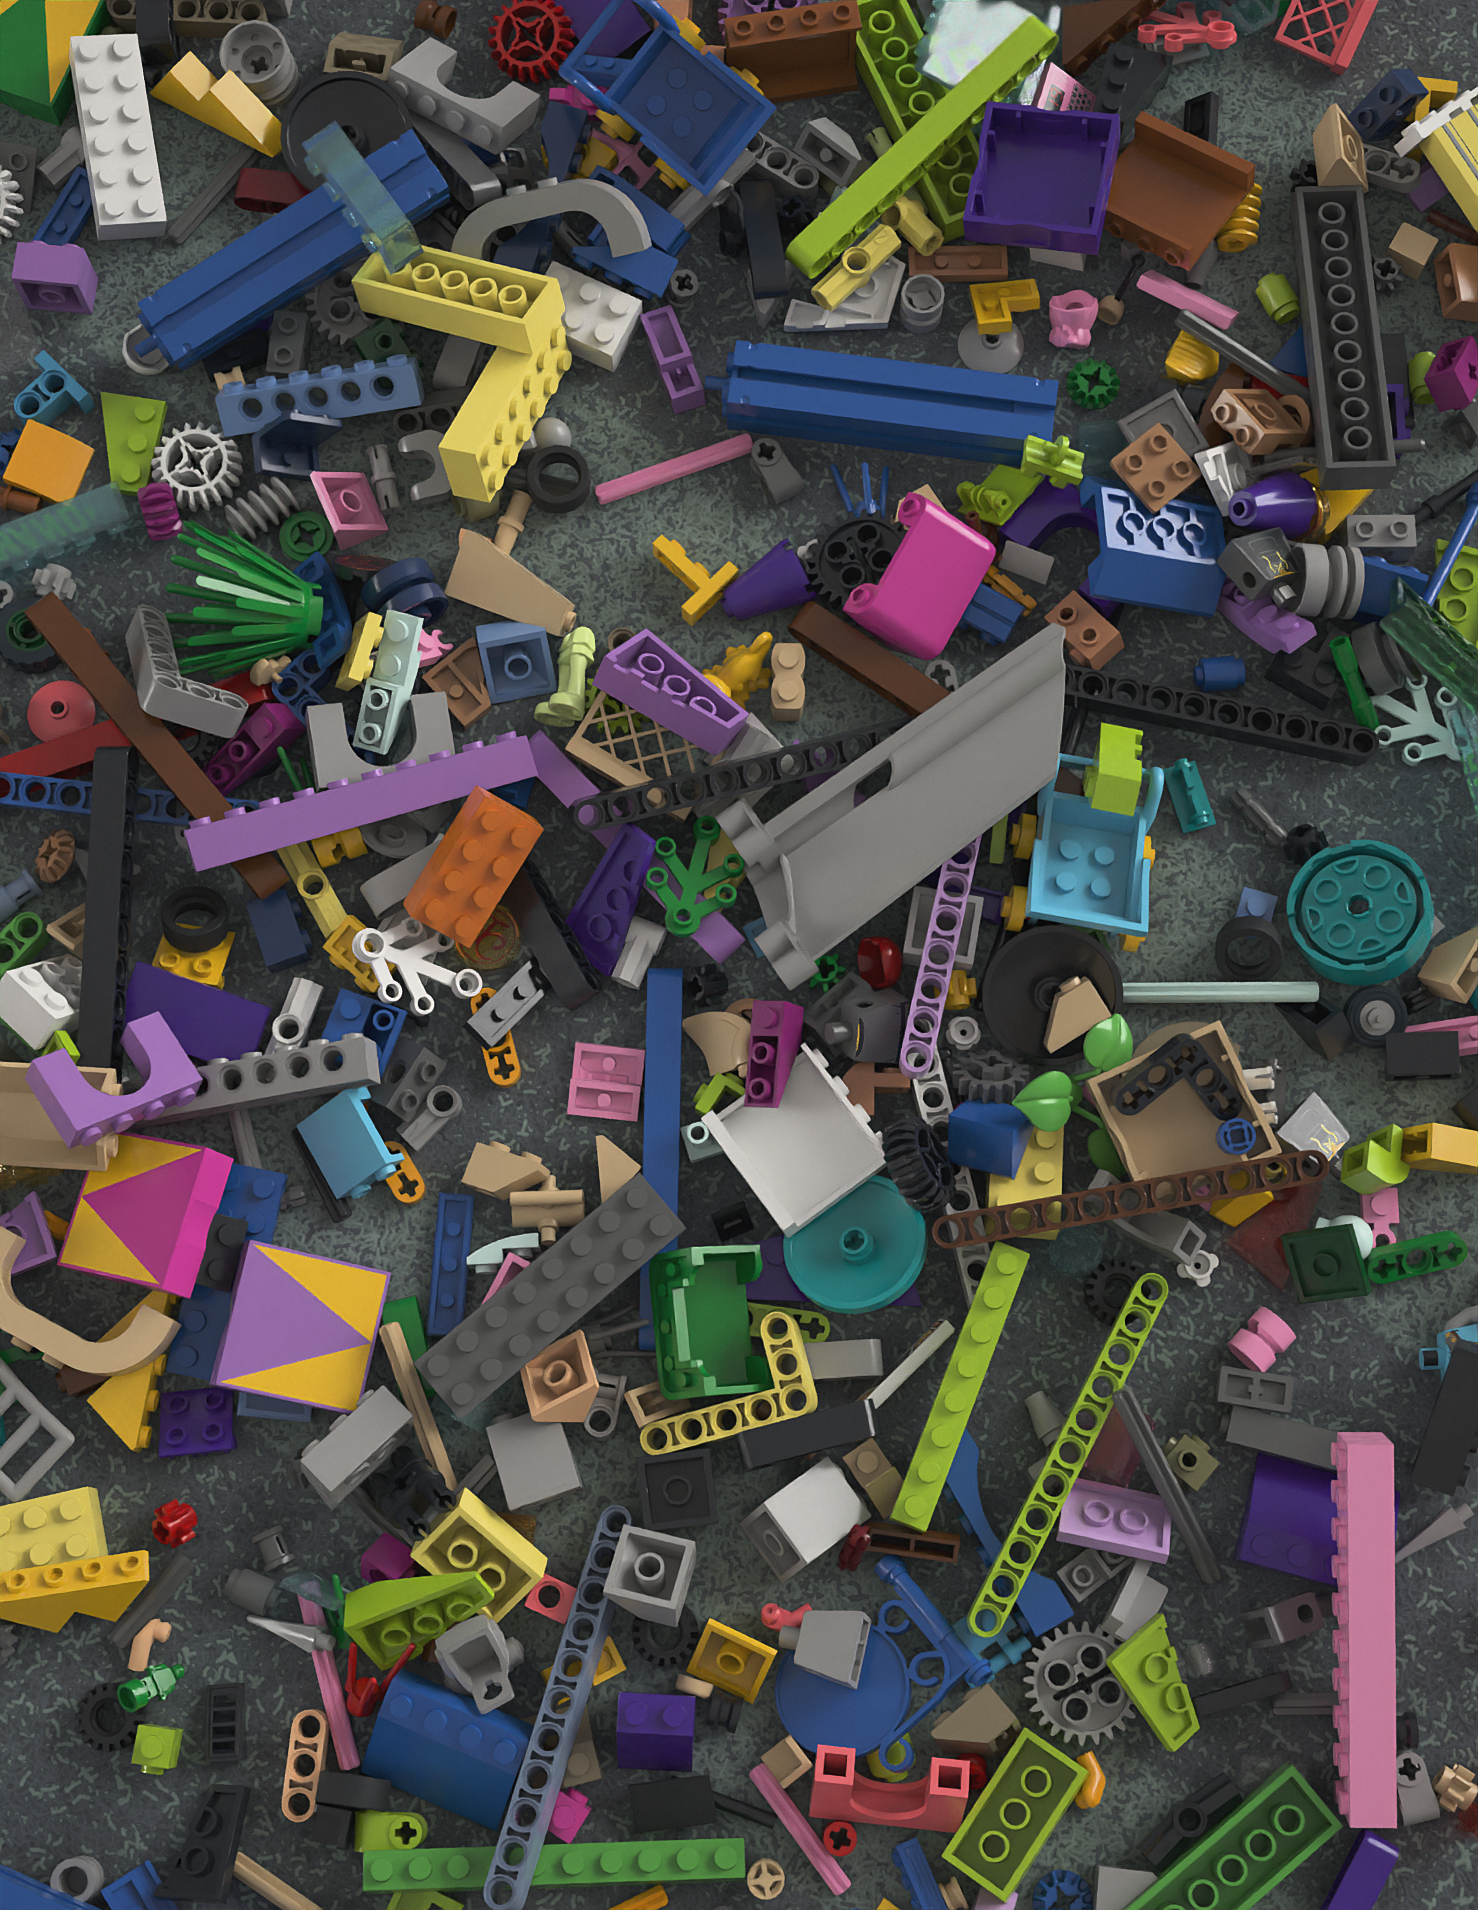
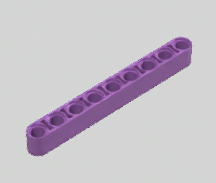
[528,729,746,965]

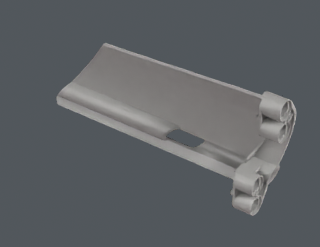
[715,622,1066,991]

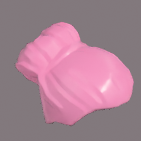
[1049,289,1099,350]

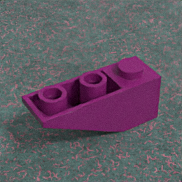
[201,703,306,797]
[744,1000,804,1108]

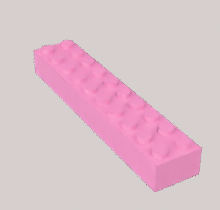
[1331,1432,1397,1828]

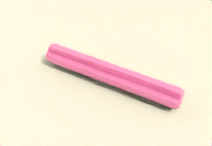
[749,1763,851,1896]

